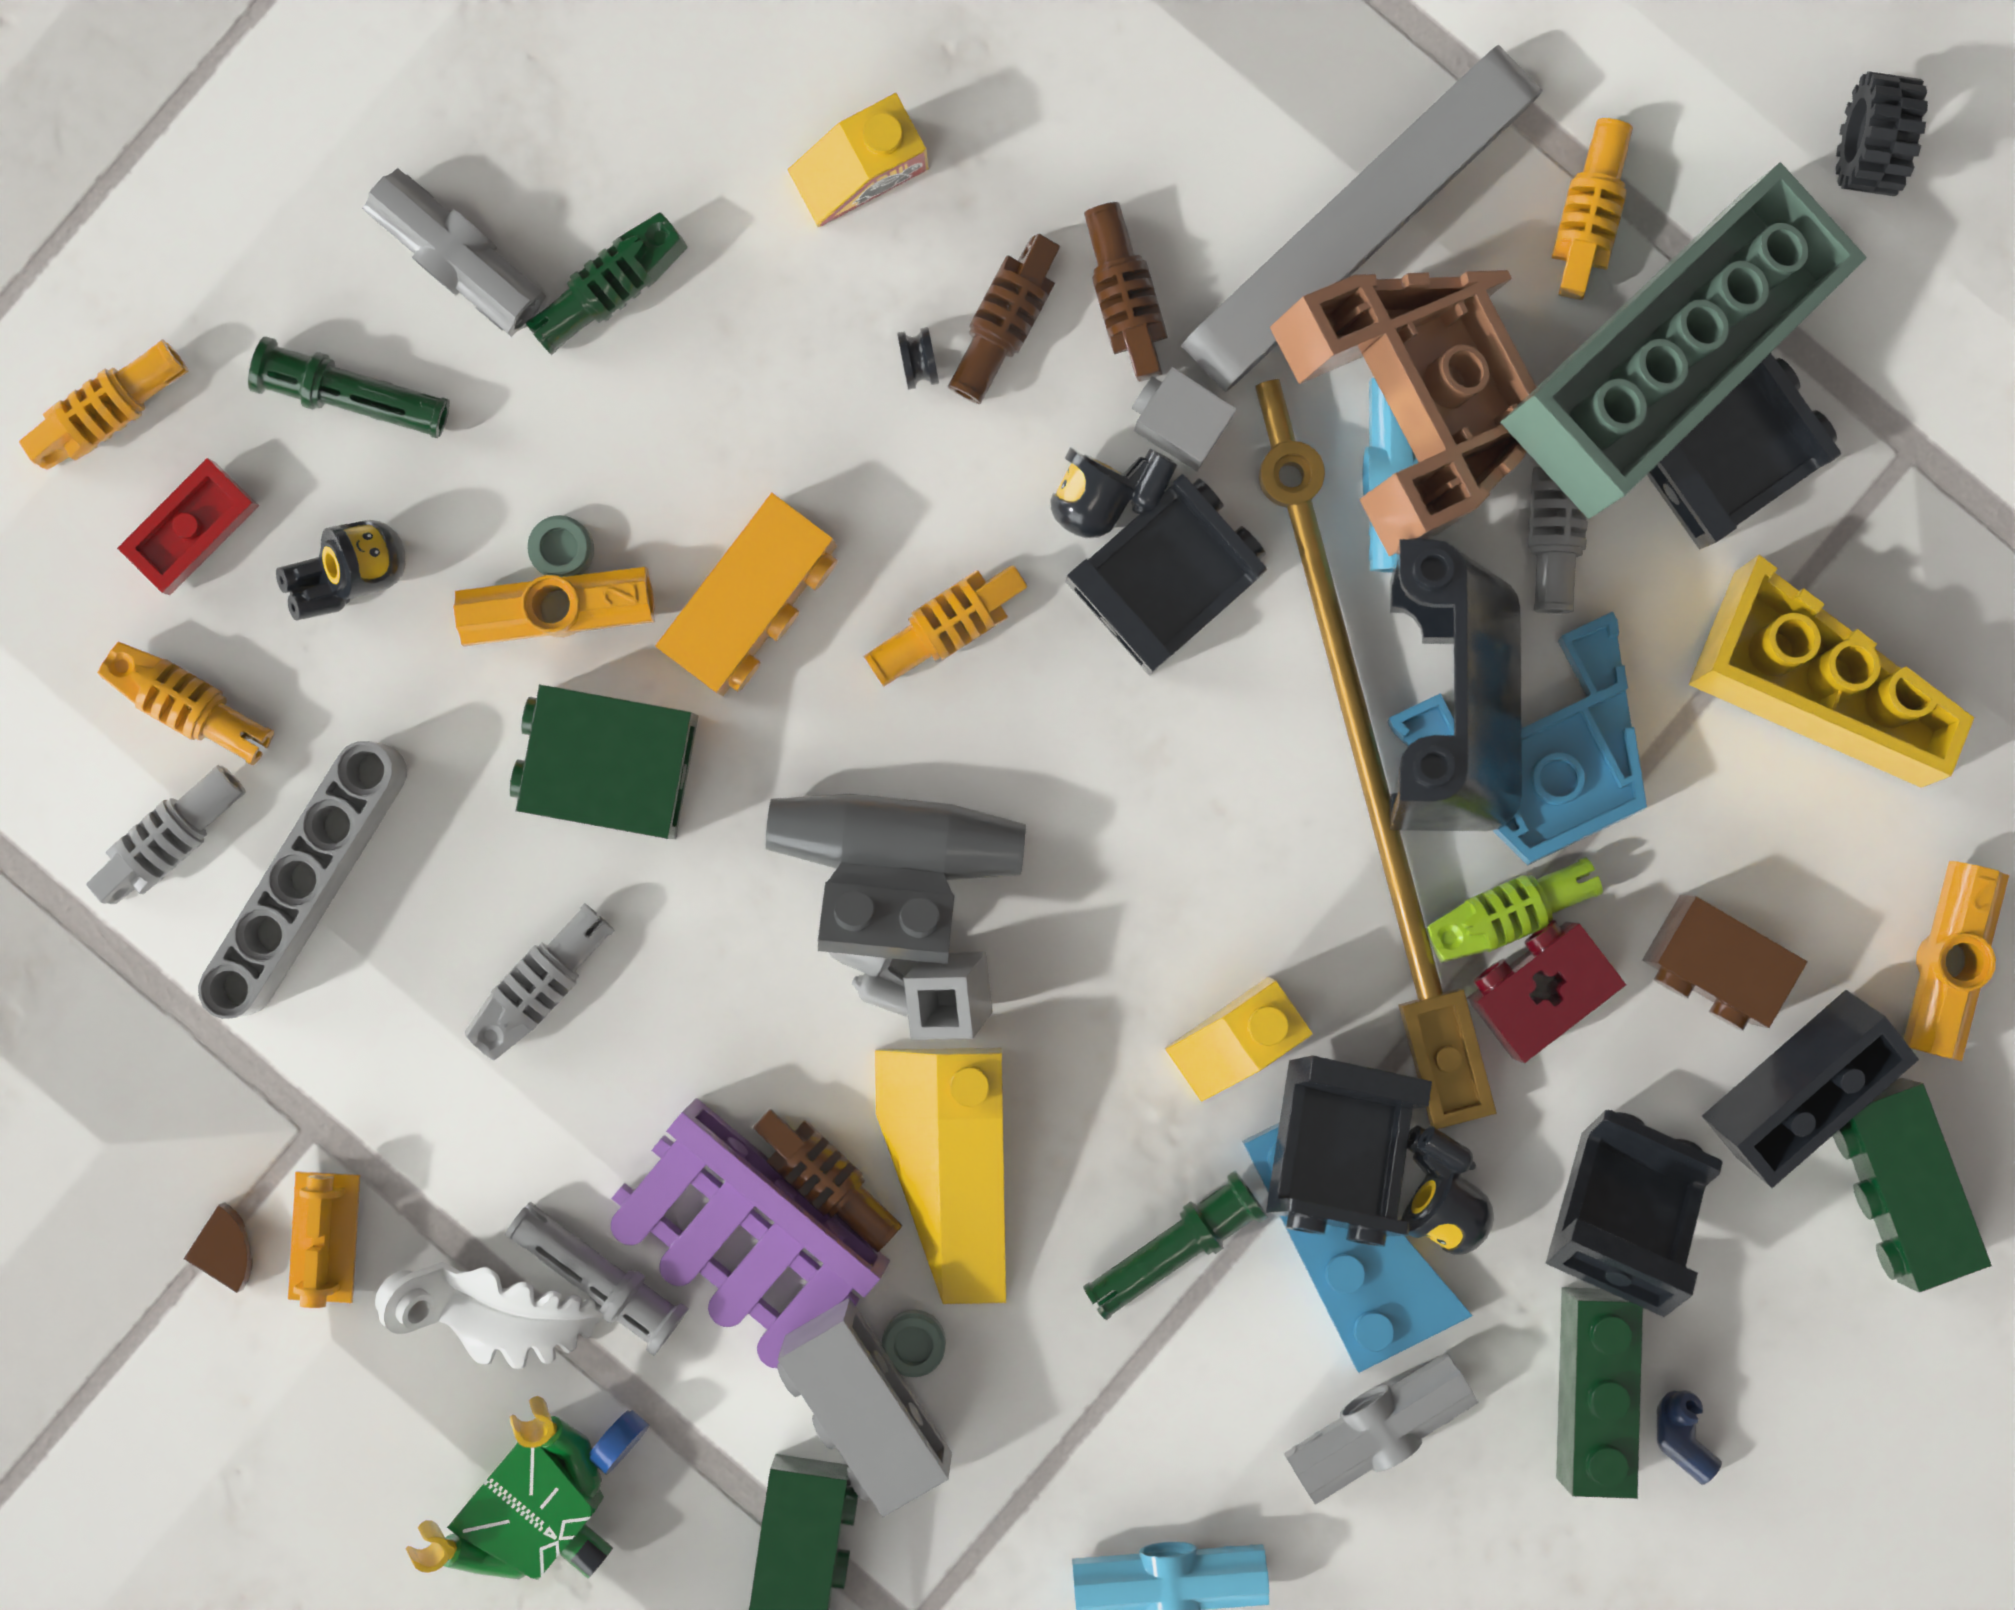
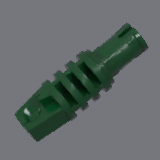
[525,212,688,355]

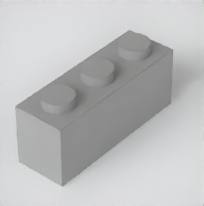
[777,1297,952,1517]

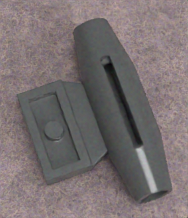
[766,794,1026,964]

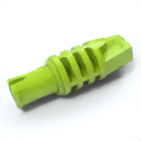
[1426,857,1603,963]

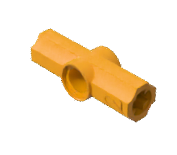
[453,567,655,647]
[1904,861,2009,1061]

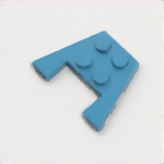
[1387,611,1647,866]

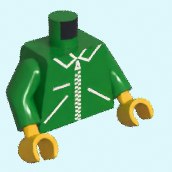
[405,1396,613,1580]

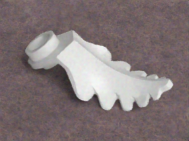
[375,1262,604,1369]

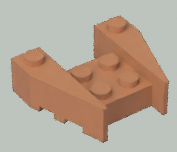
[1270,270,1537,557]

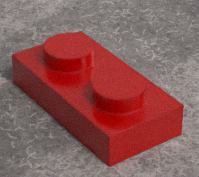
[117,458,259,595]

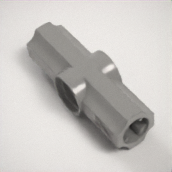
[362,168,546,337]
[1284,1352,1479,1505]

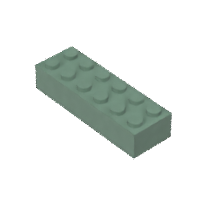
[1500,162,1867,519]

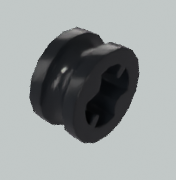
[897,327,939,390]

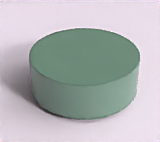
[527,515,594,577]
[882,1310,946,1377]

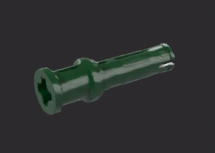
[248,336,450,438]
[1083,1171,1268,1320]

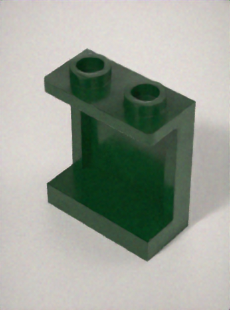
[510,684,699,839]

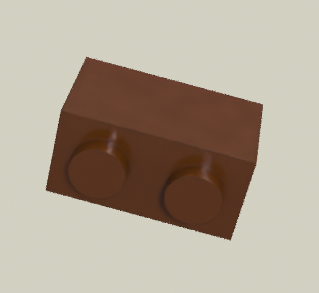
[1642,895,1808,1031]

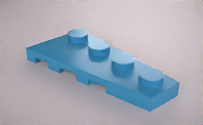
[1242,1123,1473,1373]

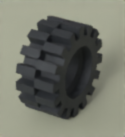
[1836,71,1928,196]

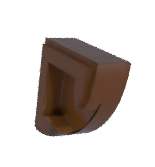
[184,1202,253,1293]

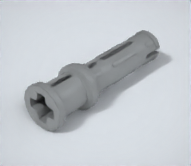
[505,1202,689,1356]

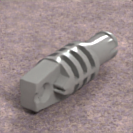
[1528,466,1588,614]
[86,765,246,905]
[465,903,615,1060]

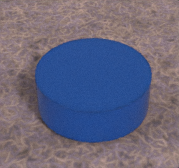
[589,1410,650,1475]

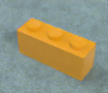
[655,492,838,696]

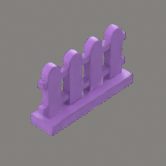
[611,1098,890,1368]

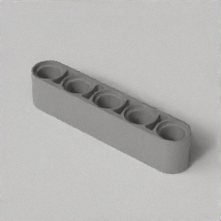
[198,741,407,1019]

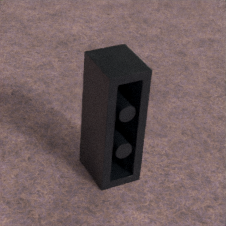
[1702,990,1919,1188]

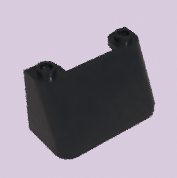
[1390,539,1522,831]

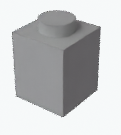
[1132,367,1237,472]
[903,952,993,1040]

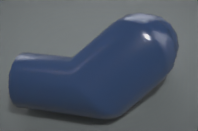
[1656,1390,1722,1485]

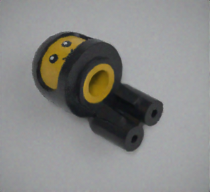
[1050,447,1177,538]
[276,520,406,621]
[1401,1125,1494,1255]

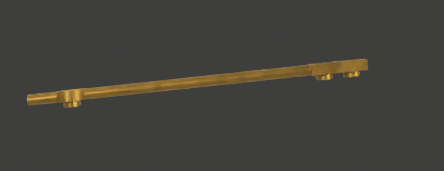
[1255,379,1497,1129]

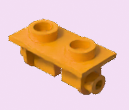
[288,1171,361,1308]

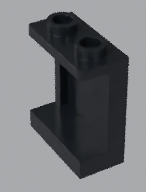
[1647,353,1841,550]
[1066,474,1268,676]
[1266,1055,1432,1247]
[1545,1110,1723,1317]

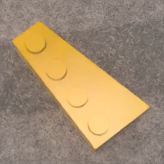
[1688,554,1974,788]

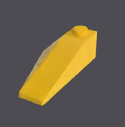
[875,1048,1006,1304]

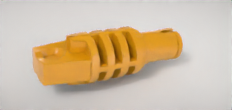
[1552,118,1633,300]
[19,339,188,470]
[864,566,1028,687]
[97,642,274,765]

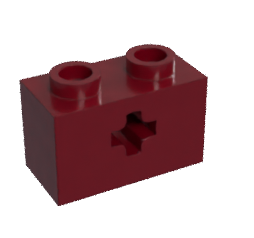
[1466,920,1627,1064]

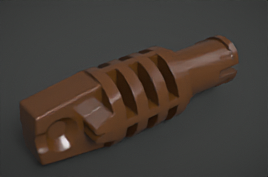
[1084,202,1168,382]
[947,234,1060,404]
[753,1109,903,1253]

